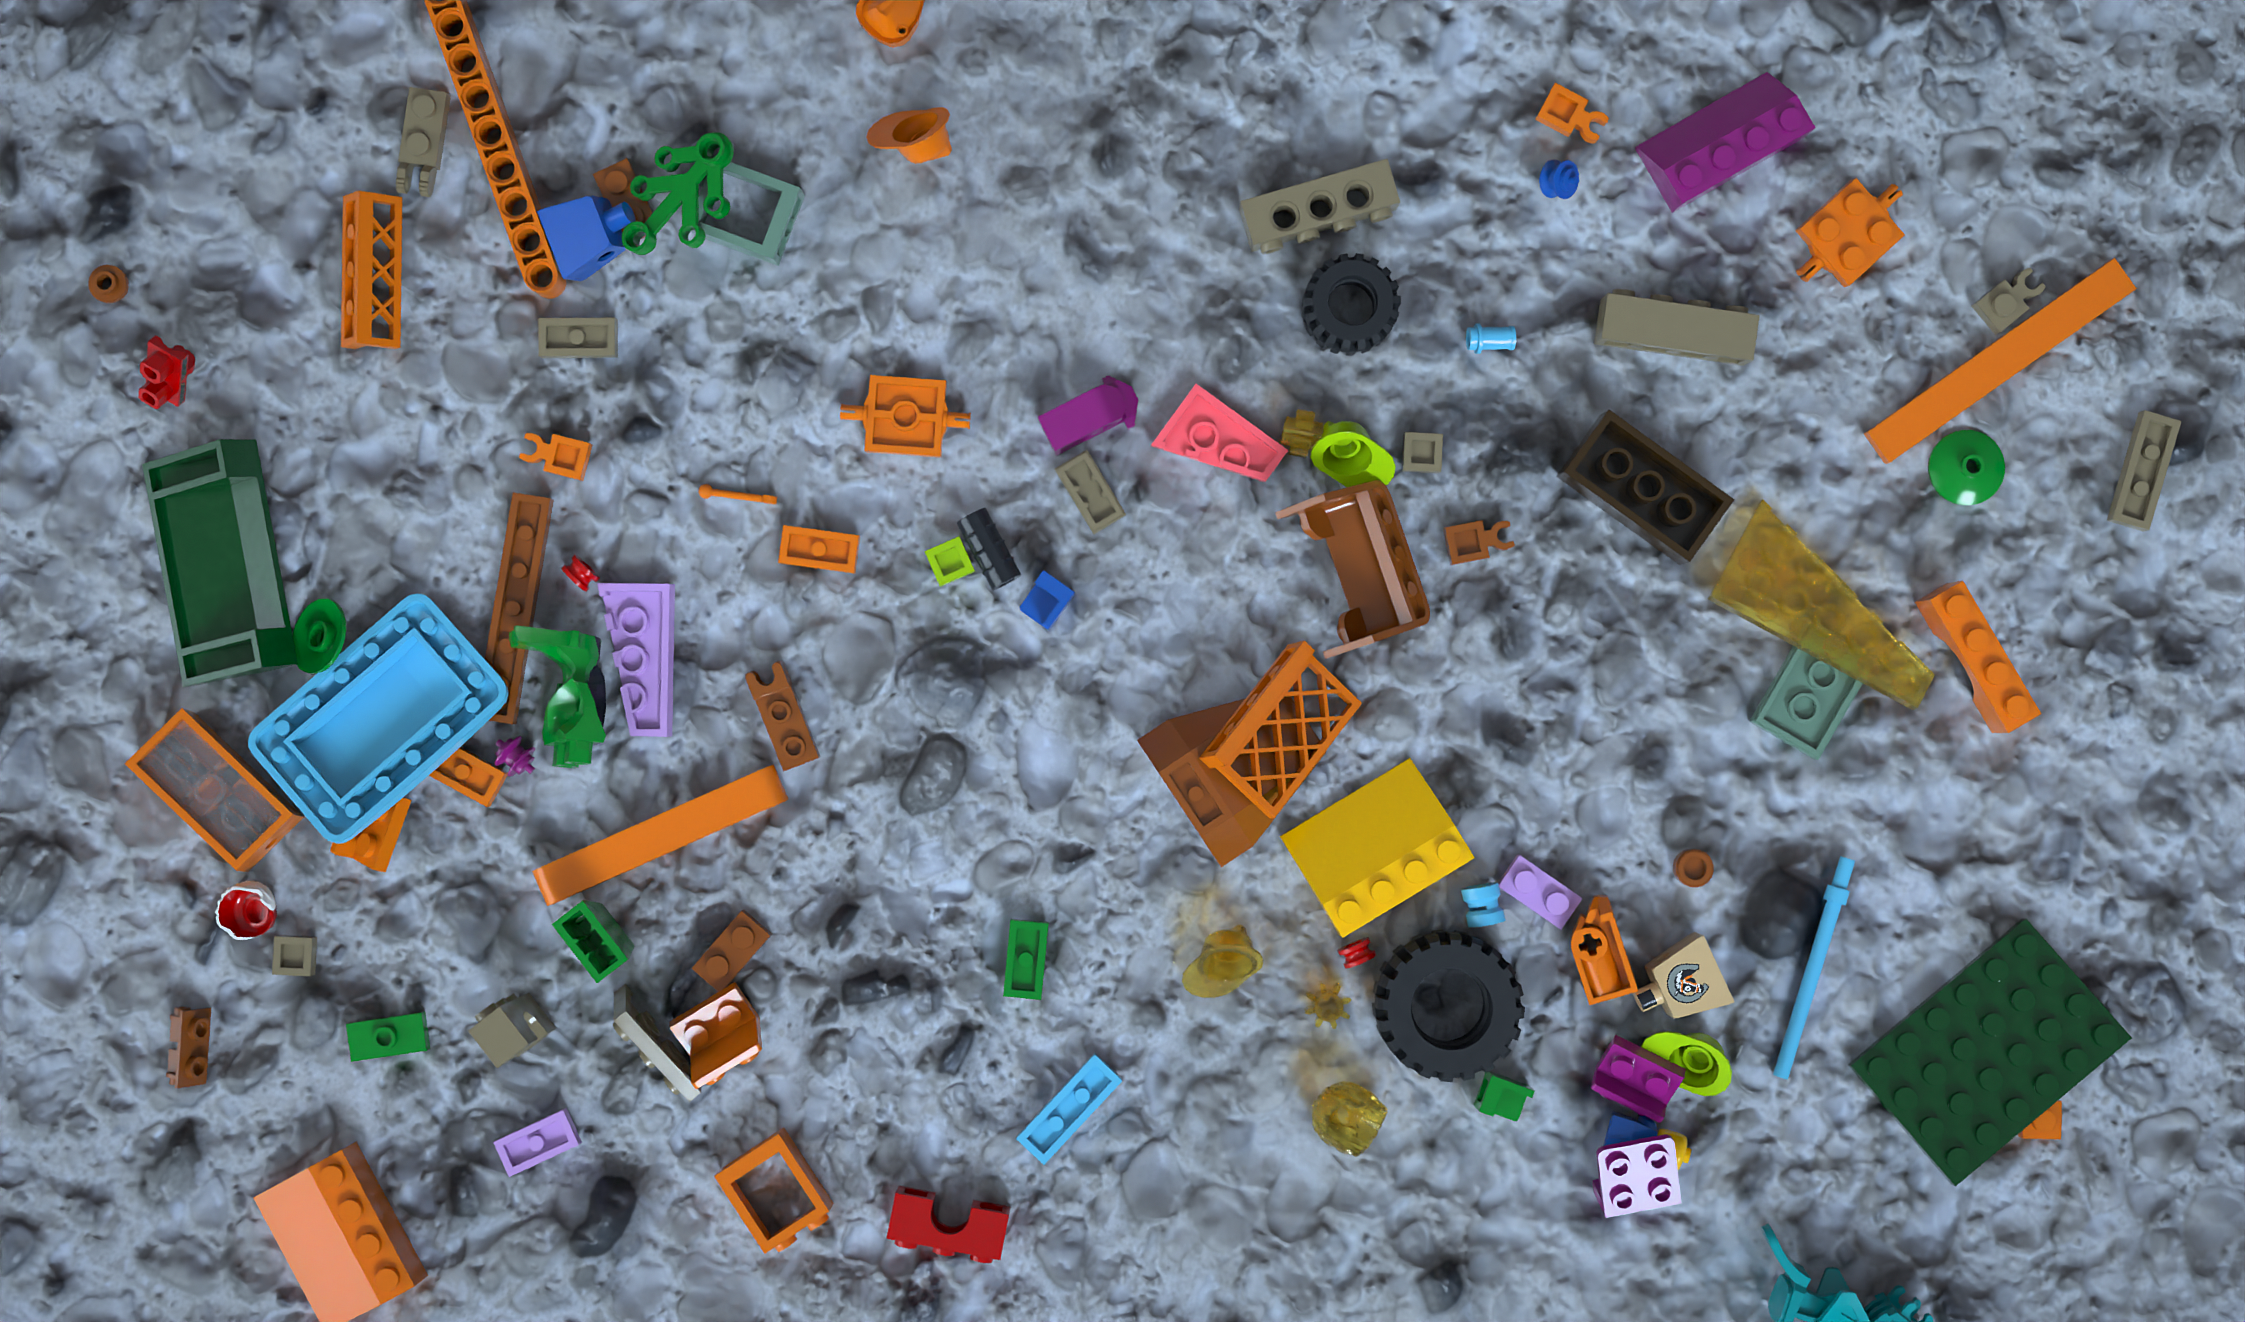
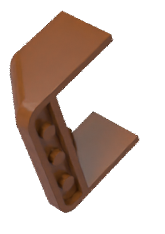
[1275,480,1430,659]

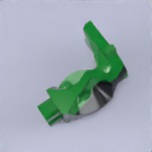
[509,625,606,769]

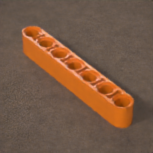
[532,764,789,906]

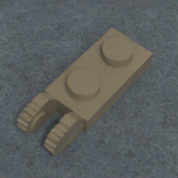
[395,87,451,197]

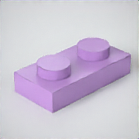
[1498,854,1583,930]
[493,1108,582,1177]

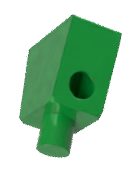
[551,900,634,983]

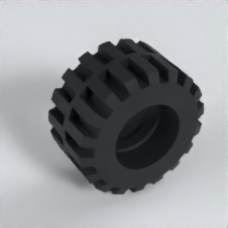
[1301,253,1401,356]

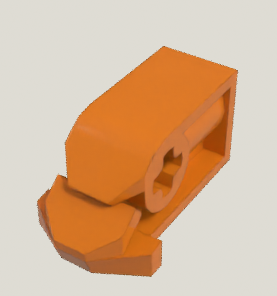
[1571,895,1638,1005]

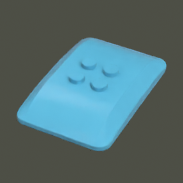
[248,593,509,844]

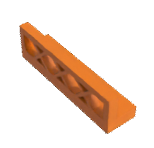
[341,190,402,349]

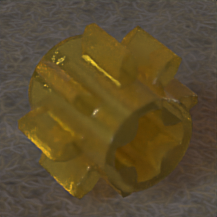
[1280,409,1323,458]
[1304,981,1351,1029]

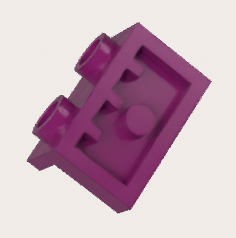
[1591,1035,1686,1123]

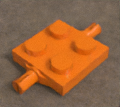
[1795,178,1905,287]
[840,375,971,458]

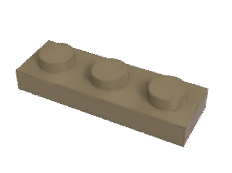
[2107,410,2181,532]

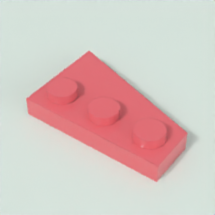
[1151,384,1288,482]

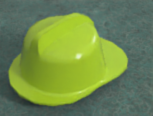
[1311,421,1396,487]
[1641,1031,1732,1096]

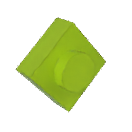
[924,536,976,587]

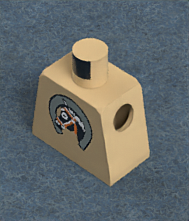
[1633,932,1734,1018]

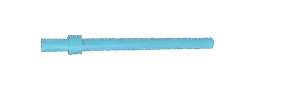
[1773,856,1855,1080]

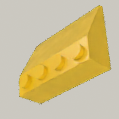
[1280,758,1475,938]

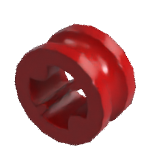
[561,554,600,592]
[1337,937,1376,969]

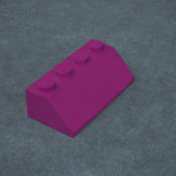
[1635,72,1816,213]

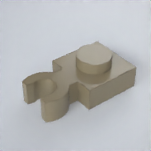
[1971,268,2046,335]

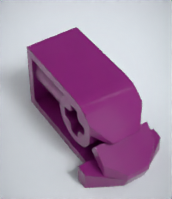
[1037,375,1139,456]

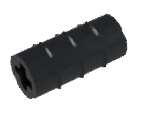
[957,508,1021,591]

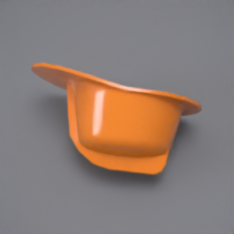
[866,107,952,164]

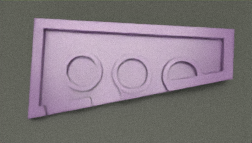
[597,583,675,737]

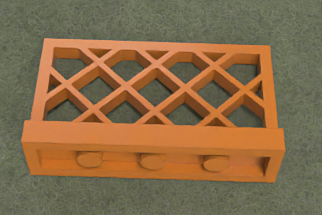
[1199,640,1362,819]

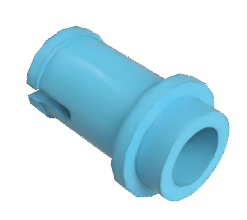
[1466,323,1516,354]

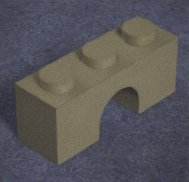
[468,993,557,1069]

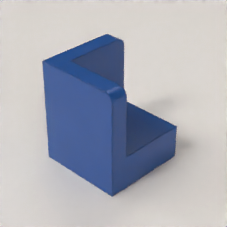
[1020,570,1075,631]

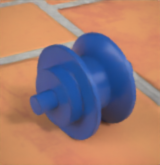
[1539,159,1579,199]

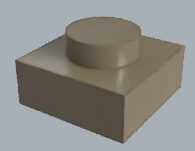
[1402,432,1443,473]
[272,935,317,976]

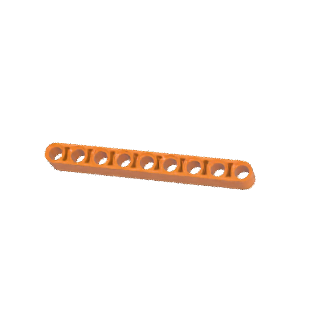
[424,0,567,299]

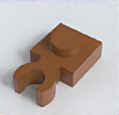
[1443,520,1515,566]

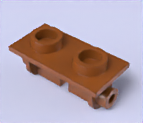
[166,1006,211,1088]

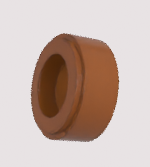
[1673,849,1714,887]

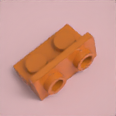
[330,796,412,872]

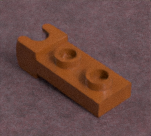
[745,660,820,772]

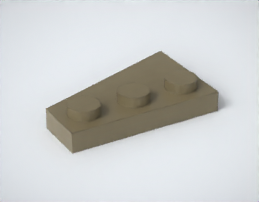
[613,984,701,1102]

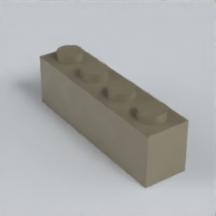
[1594,289,1760,366]

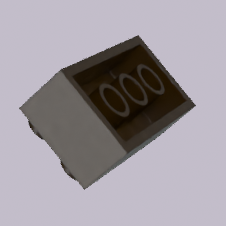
[1556,410,1735,565]

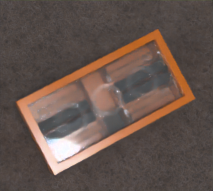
[124,708,304,872]

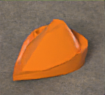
[856,0,925,48]

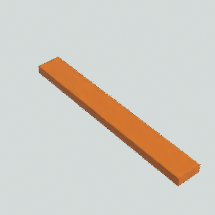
[1863,258,2137,464]

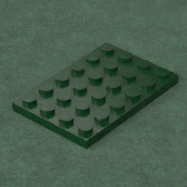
[1848,919,2132,1187]

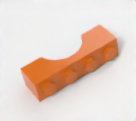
[1915,581,2041,733]

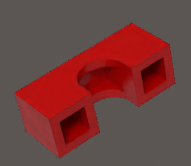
[886,1185,1011,1263]

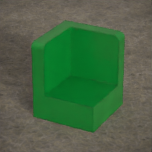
[1474,1071,1535,1121]

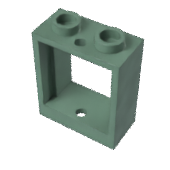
[691,156,805,266]

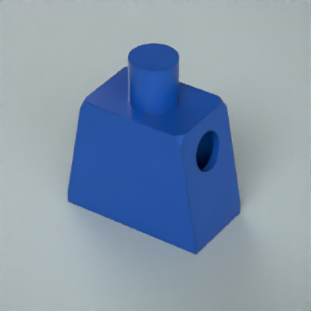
[537,195,636,281]

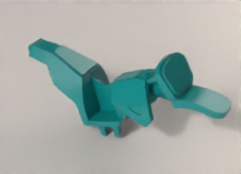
[1761,1223,1933,1322]

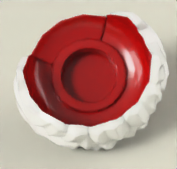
[215,881,277,940]

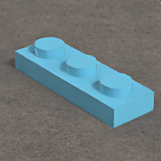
[1016,1053,1123,1165]

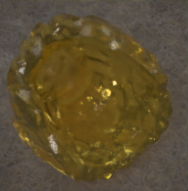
[1312,1081,1388,1157]

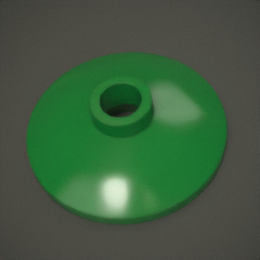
[1928,430,2005,506]
[293,599,346,674]

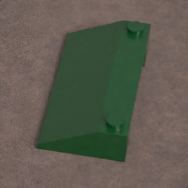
[142,439,298,687]

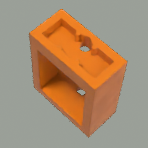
[714,1127,834,1254]

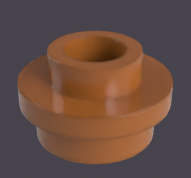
[88,265,129,303]

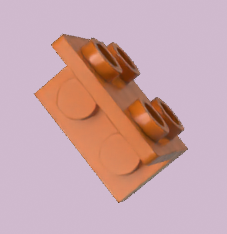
[669,982,762,1089]

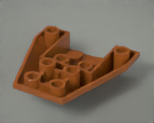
[1137,697,1327,867]

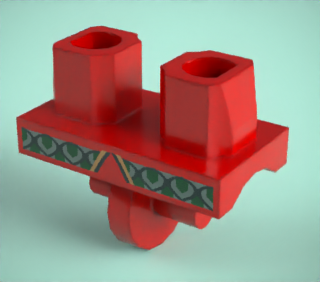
[138,335,196,409]

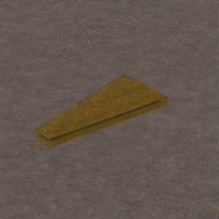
[1708,499,1935,710]

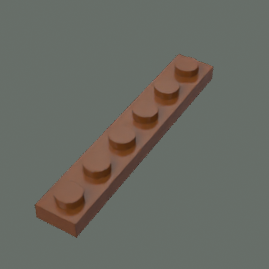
[485,492,554,724]

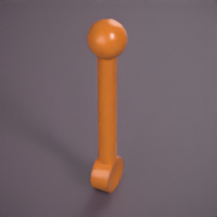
[698,484,777,505]

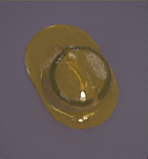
[1182,924,1264,998]

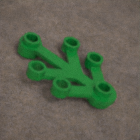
[621,132,734,255]

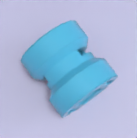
[1461,882,1506,927]

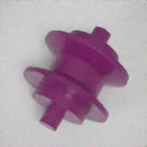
[495,736,536,777]

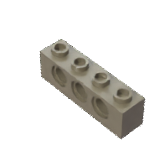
[1239,158,1400,255]

